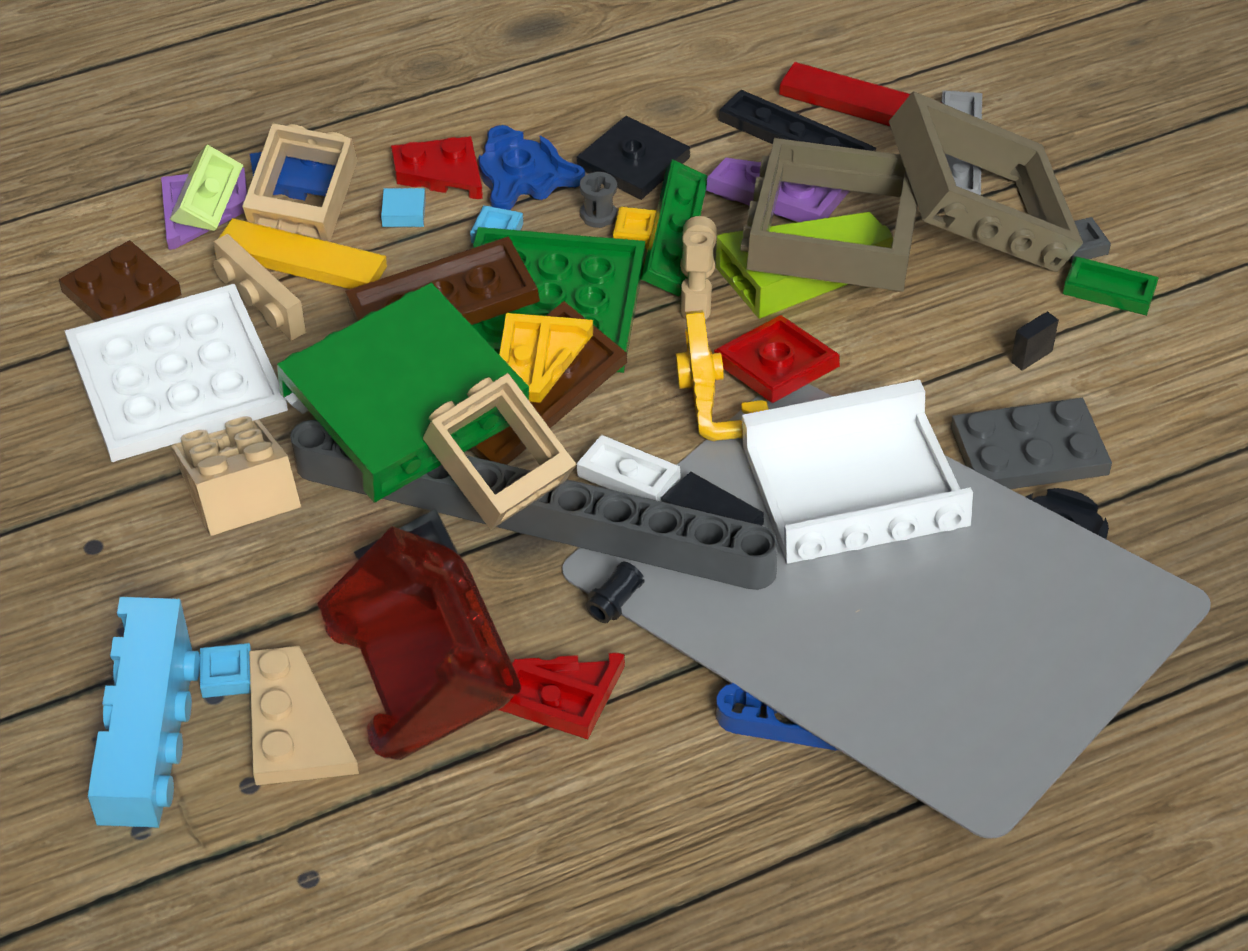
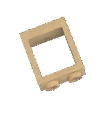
[242,123,358,242]
[423,373,577,530]

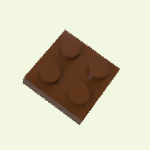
[59,240,182,322]

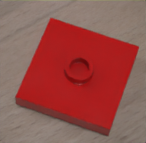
[714,315,840,403]

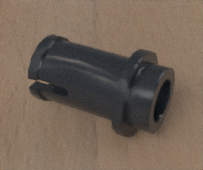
[586,561,645,623]

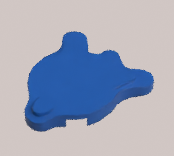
[478,125,585,210]

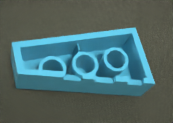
[88,597,200,828]

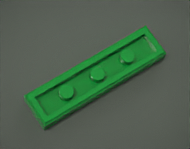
[641,159,708,297]

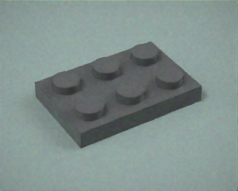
[951,397,1112,489]

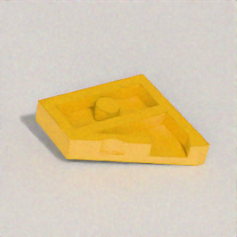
[499,313,593,403]

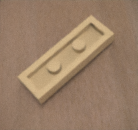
[213,234,306,341]

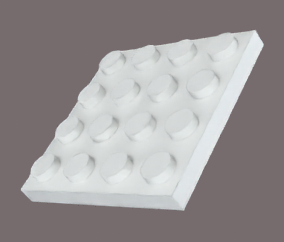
[65,284,288,462]

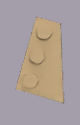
[249,646,359,785]

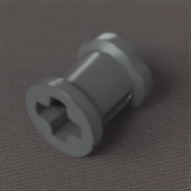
[580,172,617,228]

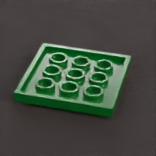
[472,227,645,373]

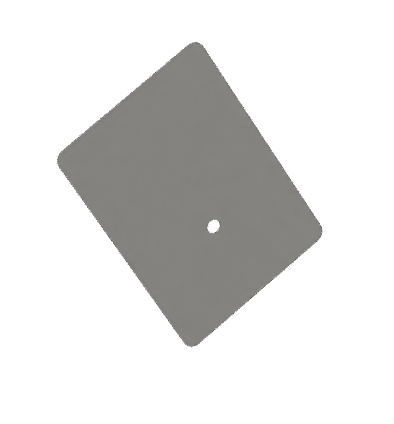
[562,384,1211,838]

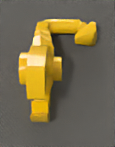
[676,310,769,441]

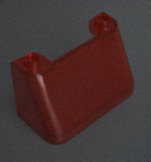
[317,526,521,760]

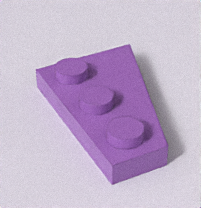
[706,158,850,222]

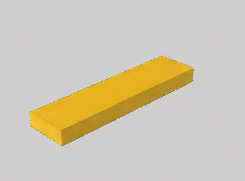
[214,218,387,289]

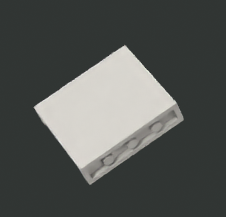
[742,380,973,564]

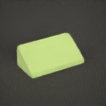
[169,145,243,231]

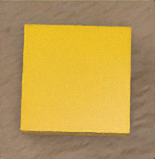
[613,207,657,249]

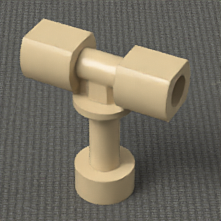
[680,216,717,319]

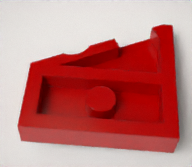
[391,136,483,199]
[494,653,625,740]

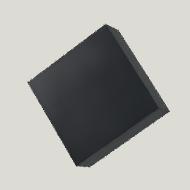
[1011,311,1059,371]

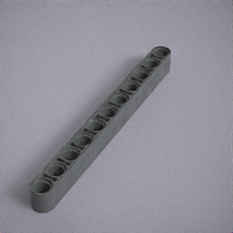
[290,420,777,590]

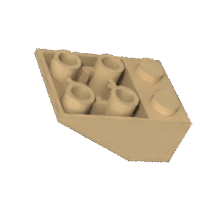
[171,416,301,536]

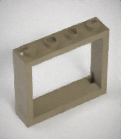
[889,91,1083,272]
[741,138,918,292]

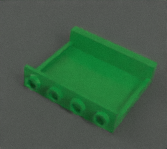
[277,282,529,503]

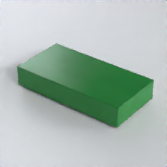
[1063,256,1159,316]

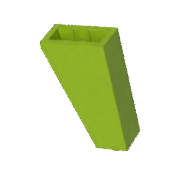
[716,212,893,319]

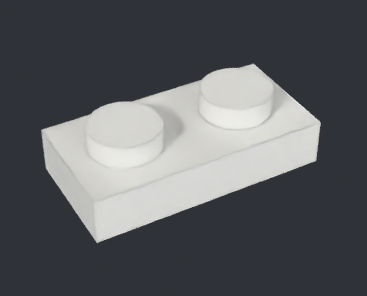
[577,435,681,502]

